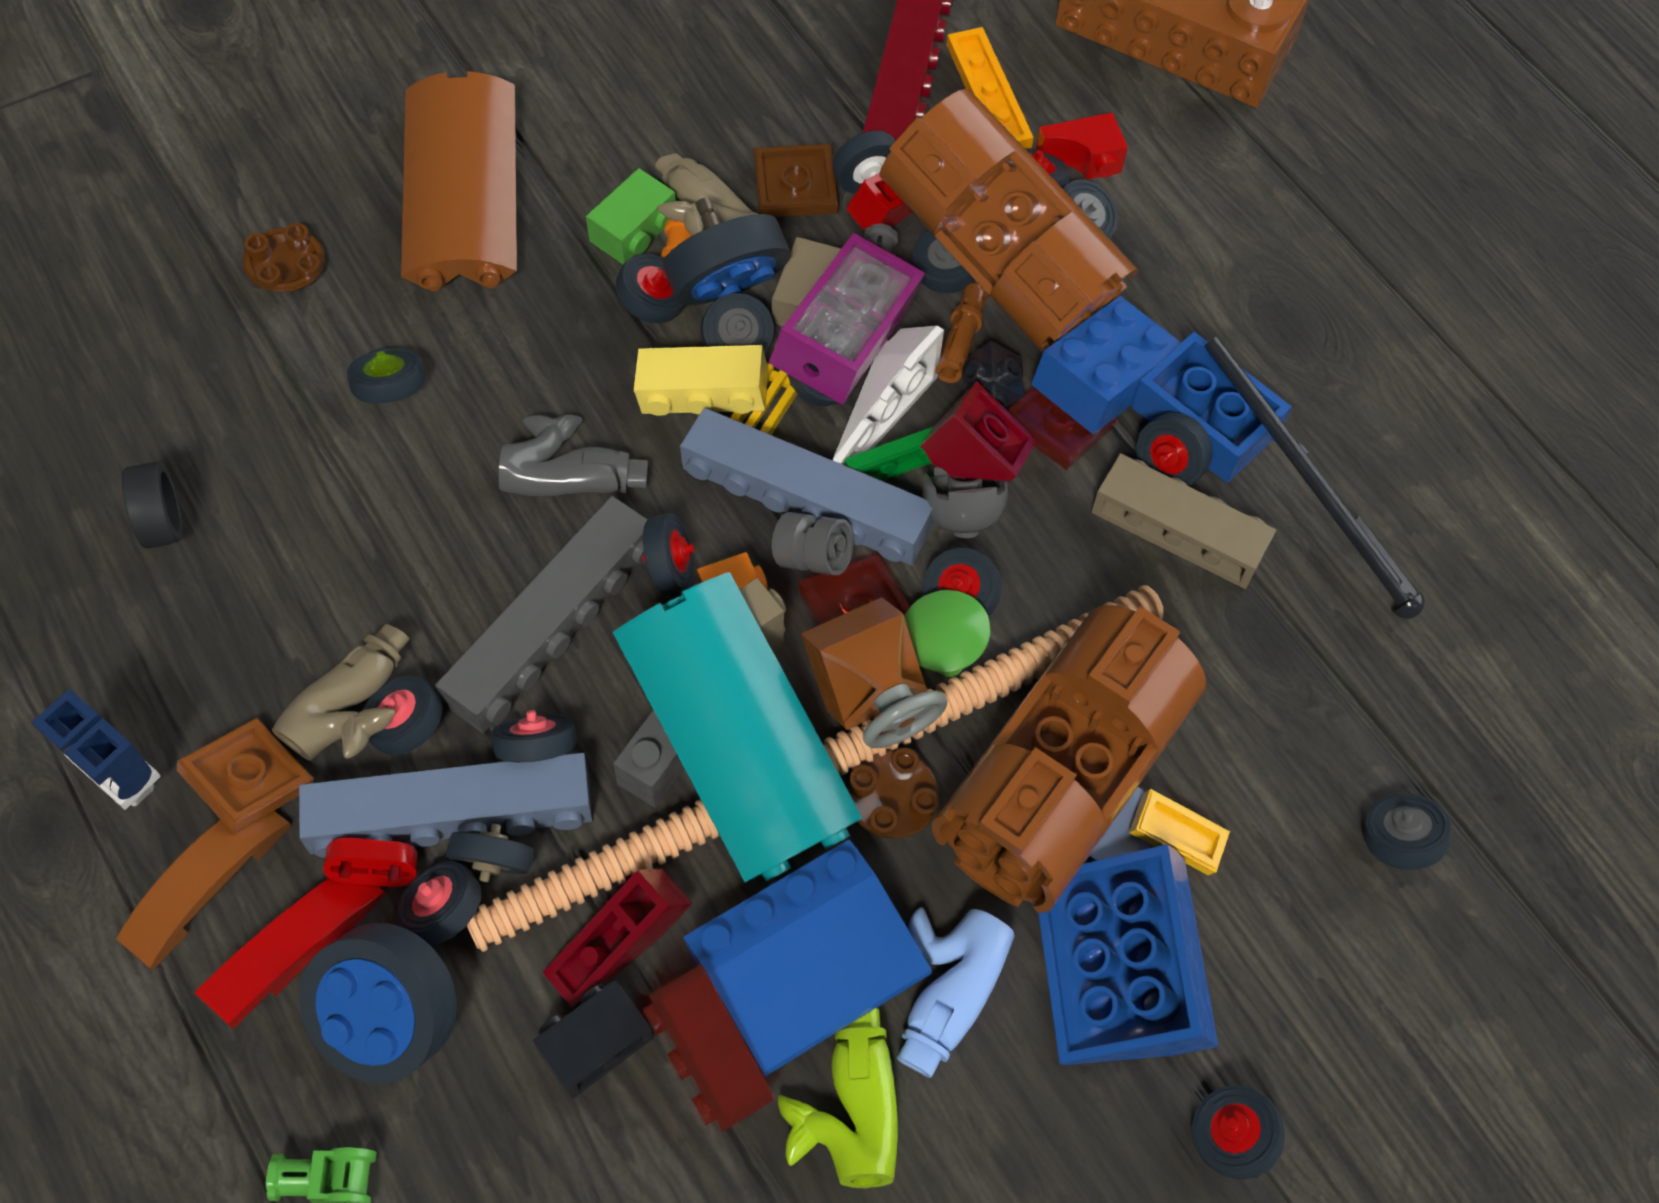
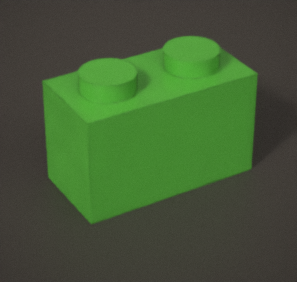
[586,168,676,265]

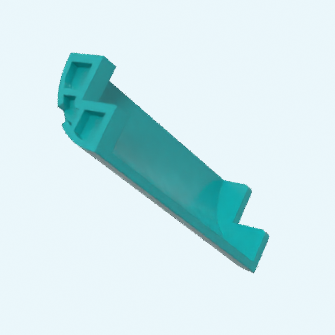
[613,572,862,882]

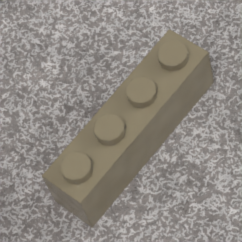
[1091,453,1277,589]

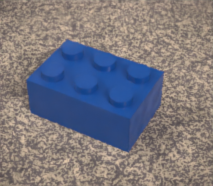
[1031,296,1181,435]
[1132,332,1292,484]

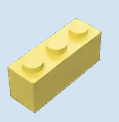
[634,345,768,416]

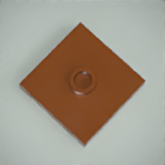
[177,718,314,834]

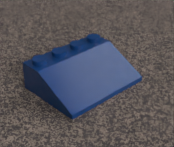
[683,839,932,1077]
[1038,844,1219,1065]

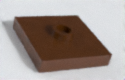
[754,144,838,217]

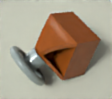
[801,597,948,748]

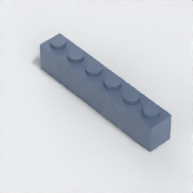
[680,408,934,566]
[299,753,593,858]

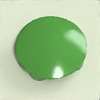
[904,590,991,677]

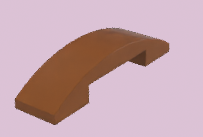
[116,811,291,971]

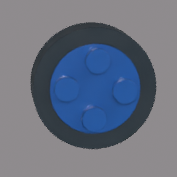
[662,197,791,305]
[299,923,457,1084]

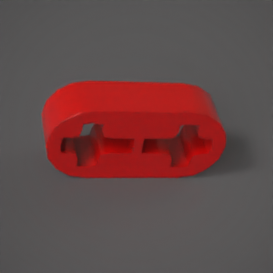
[323,838,418,887]

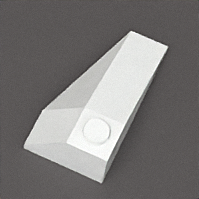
[832,326,944,465]

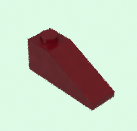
[543,869,693,1009]

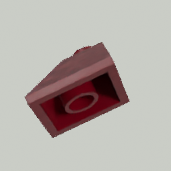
[920,381,1037,481]

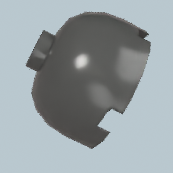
[922,467,1008,538]

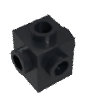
[963,341,1024,409]

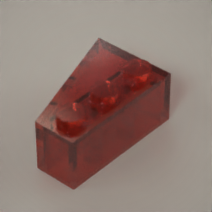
[640,964,775,1132]

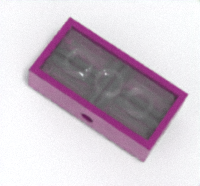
[769,233,925,405]

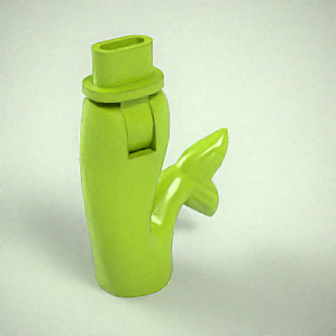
[778,1008,898,1188]

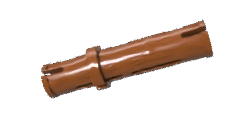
[935,283,988,383]

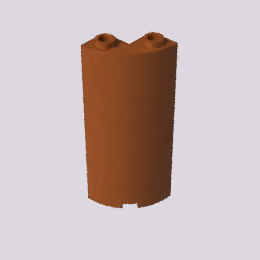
[401,71,517,291]

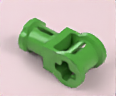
[266,1147,377,1203]

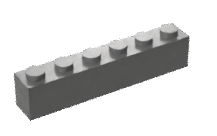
[435,496,647,734]

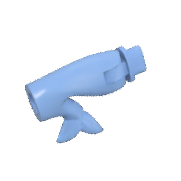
[897,907,1015,1078]

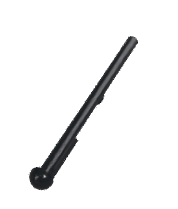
[1204,336,1425,619]

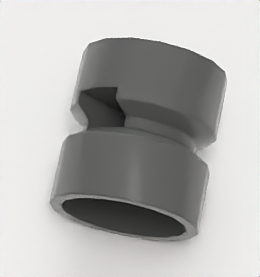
[772,512,854,575]

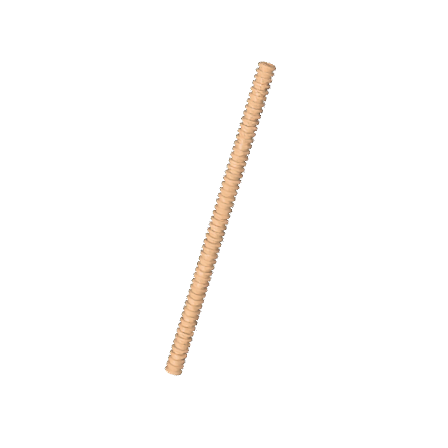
[467,585,1163,952]

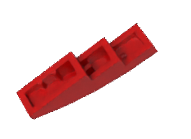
[194,878,386,1029]

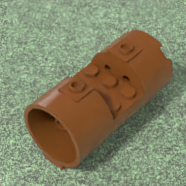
[880,89,1139,353]
[931,605,1207,913]

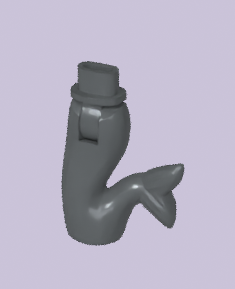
[499,414,648,497]

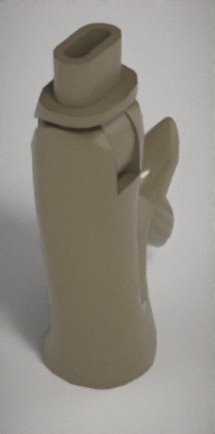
[655,153,758,235]
[272,624,410,760]

